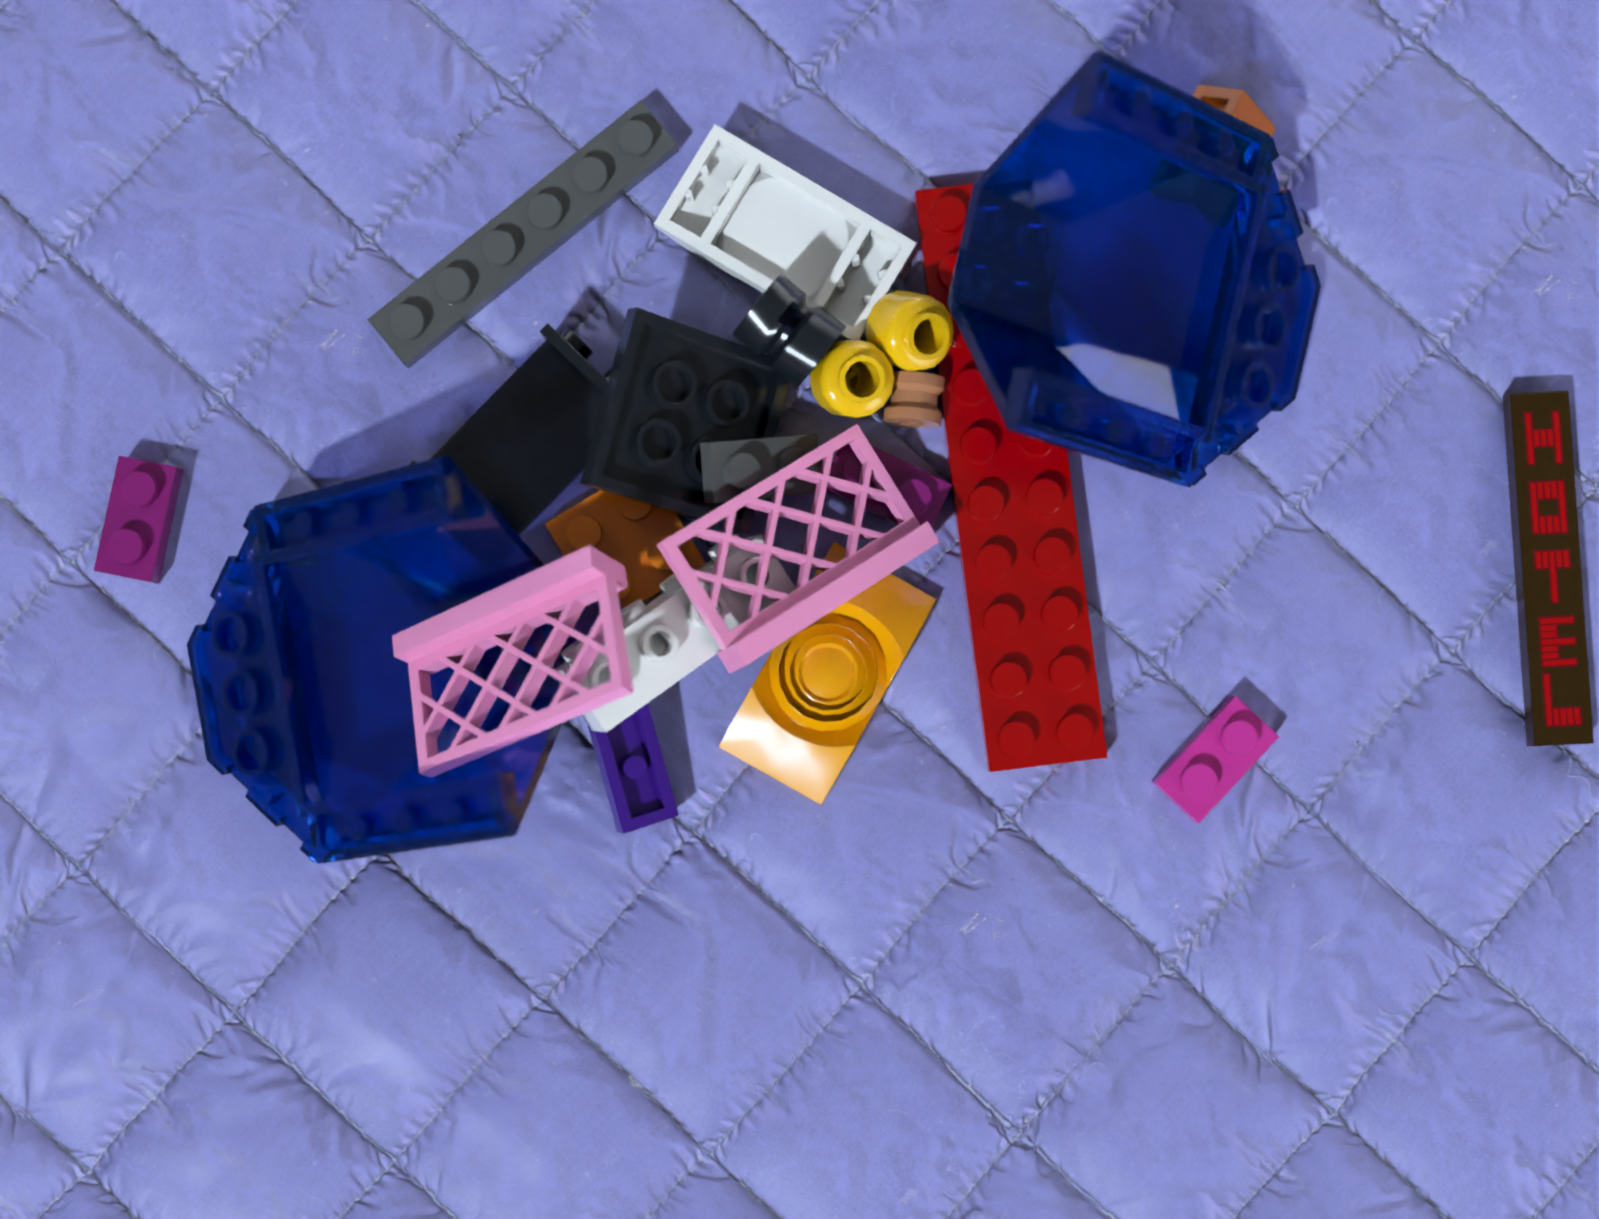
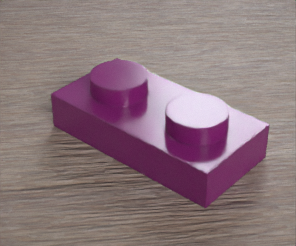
[826,444,952,527]
[94,456,184,584]

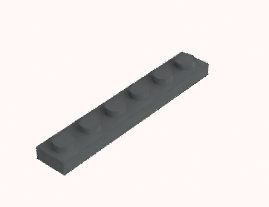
[367,100,679,369]

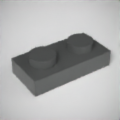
[700,434,820,503]

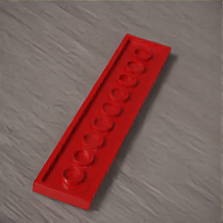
[914,177,1108,772]

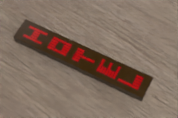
[1503,391,1594,746]

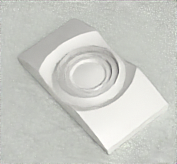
[654,124,917,340]

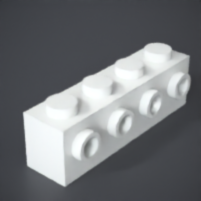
[555,533,796,732]

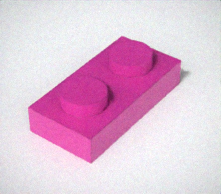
[1151,696,1279,823]

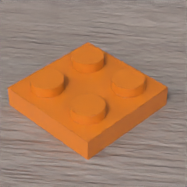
[544,490,706,609]

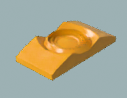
[719,542,936,805]

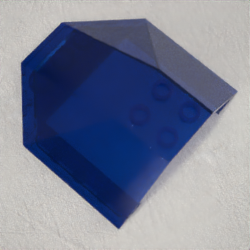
[947,51,1321,488]
[187,456,566,864]

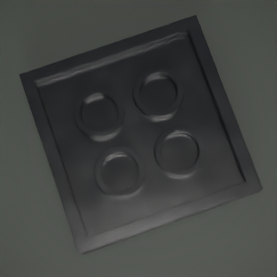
[580,307,790,534]

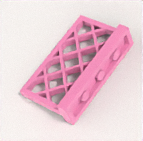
[657,424,940,674]
[392,545,634,778]

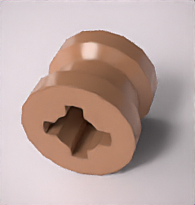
[883,371,945,428]

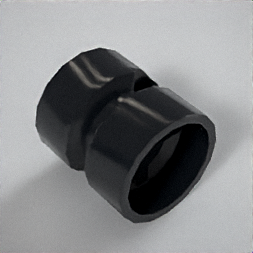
[732,273,846,387]

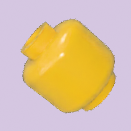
[865,290,954,372]
[809,340,894,418]

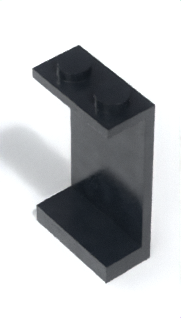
[397,323,611,565]

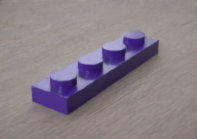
[558,600,679,834]

